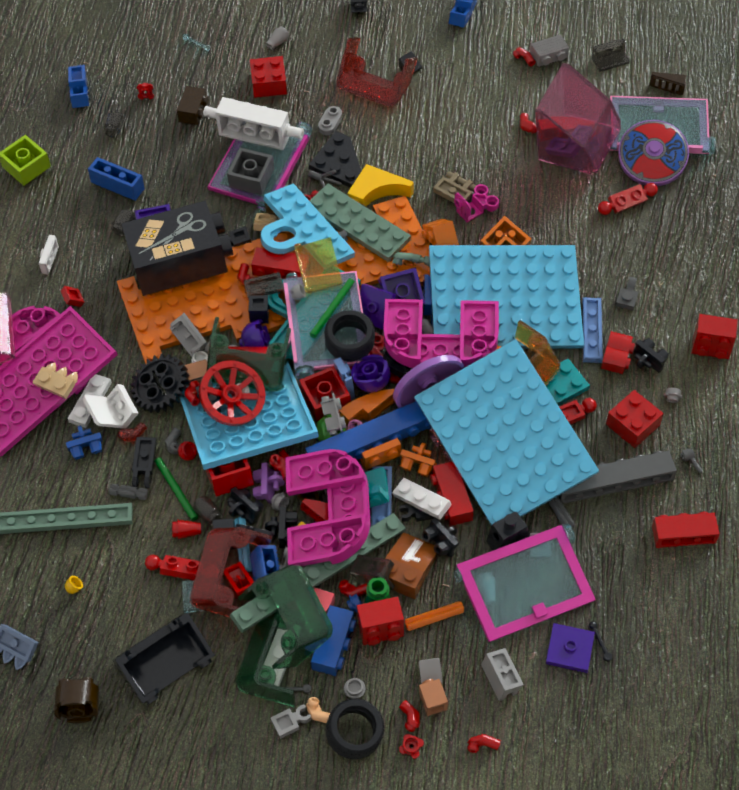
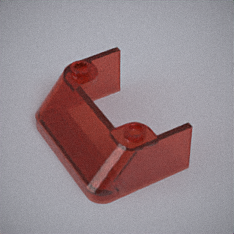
[336,37,418,106]
[190,527,272,617]

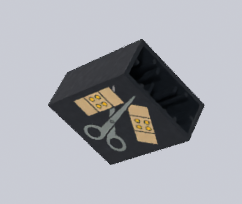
[122,201,233,296]

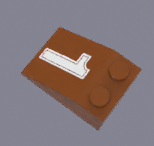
[378,532,437,599]

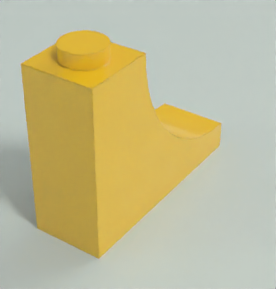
[347,164,414,207]

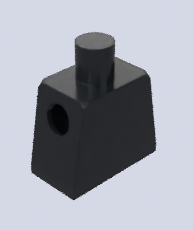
[486,512,529,551]

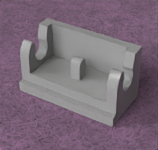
[170,313,208,357]
[481,648,524,701]

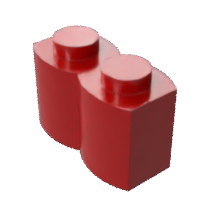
[601,331,635,374]

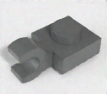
[615,277,639,311]

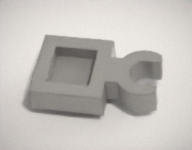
[270,705,311,739]

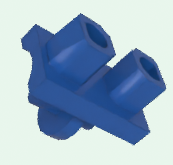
[66,425,103,460]

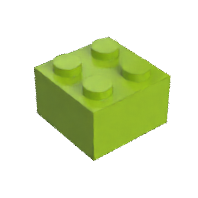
[0,135,51,186]

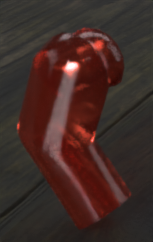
[118,422,147,442]

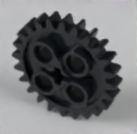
[130,354,190,413]

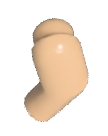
[306,697,330,723]

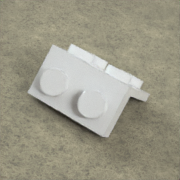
[82,384,139,429]

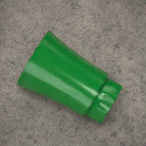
[364,577,391,604]

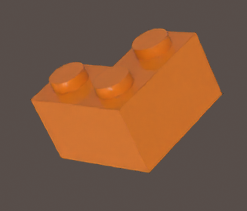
[480,216,532,245]
[422,219,459,245]

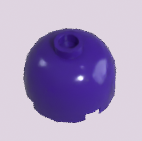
[239,319,273,351]
[351,354,390,393]

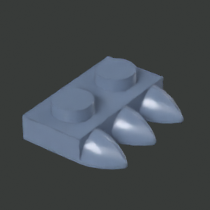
[0,624,39,670]

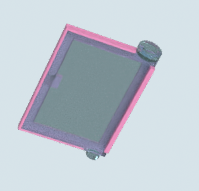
[606,96,716,154]
[283,271,370,379]

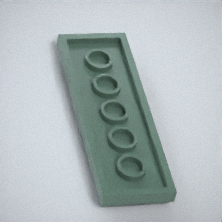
[310,184,411,262]

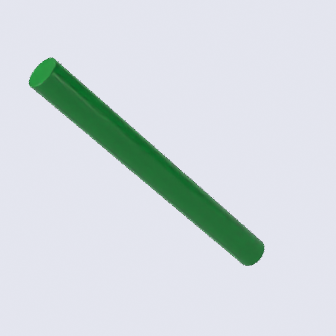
[310,278,355,338]
[154,457,198,521]

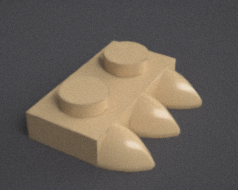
[32,362,78,399]

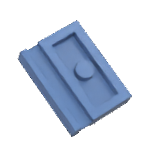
[333,358,355,400]

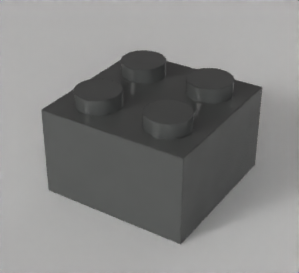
[227,148,274,195]

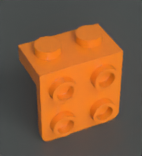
[359,438,401,471]

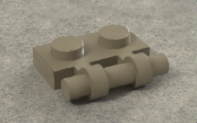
[433,171,477,203]

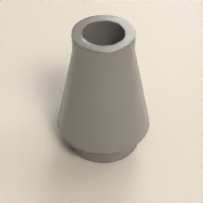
[265,26,289,50]

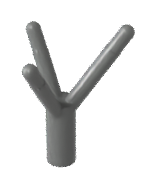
[308,170,342,187]

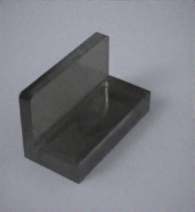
[591,38,630,72]
[243,272,284,300]
[350,554,395,590]

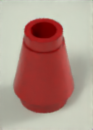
[172,519,201,539]

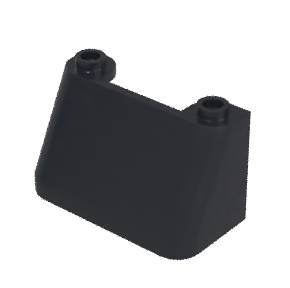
[112,612,215,705]

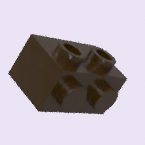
[177,86,209,125]

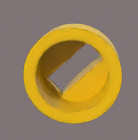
[65,576,83,594]

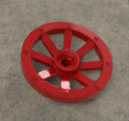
[199,360,266,426]

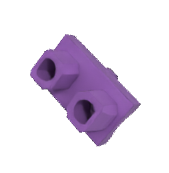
[253,462,285,503]

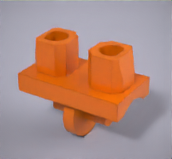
[400,442,437,477]

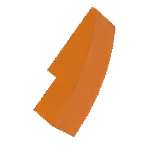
[339,389,395,428]

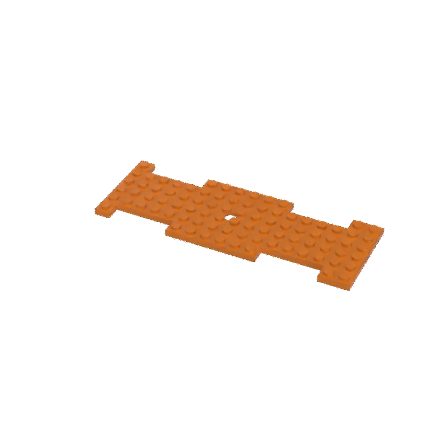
[116,195,430,365]

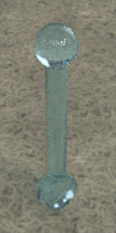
[183,34,210,51]

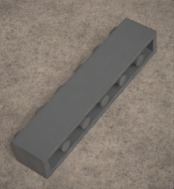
[558,451,677,504]

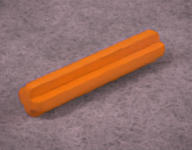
[405,601,464,631]

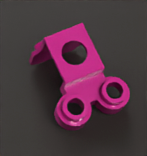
[454,184,499,223]

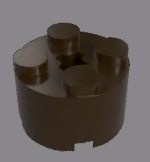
[54,677,99,723]

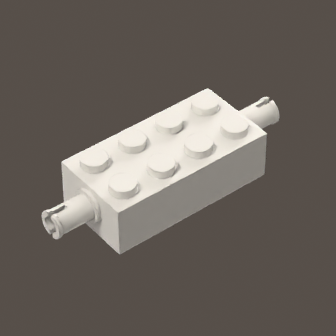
[203,97,304,150]

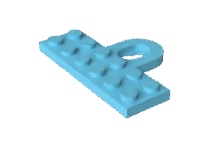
[260,183,355,270]

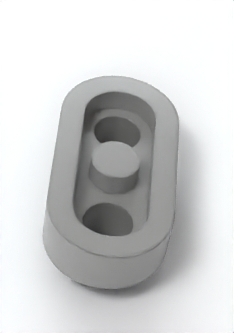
[318,106,342,135]

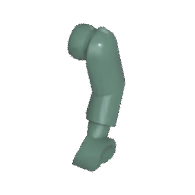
[392,252,430,267]

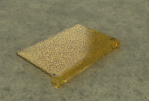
[294,237,343,293]

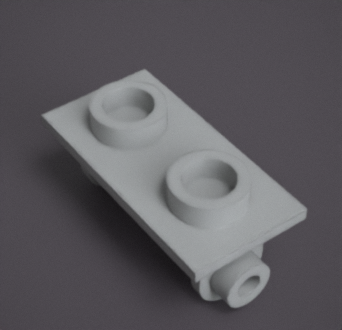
[320,393,346,436]

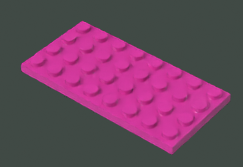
[0,306,118,457]

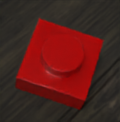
[60,286,85,307]

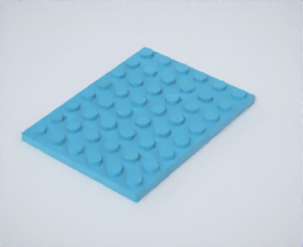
[429,245,584,349]
[414,339,599,526]

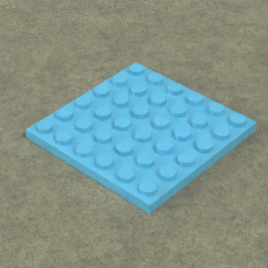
[179,358,319,470]

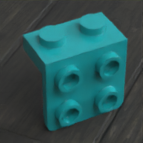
[365,467,390,508]

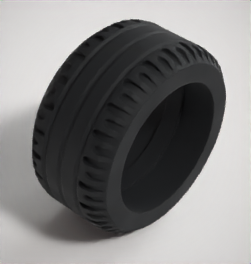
[325,310,375,362]
[326,698,384,759]

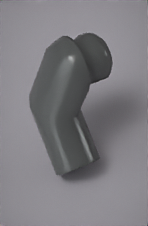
[165,428,182,454]

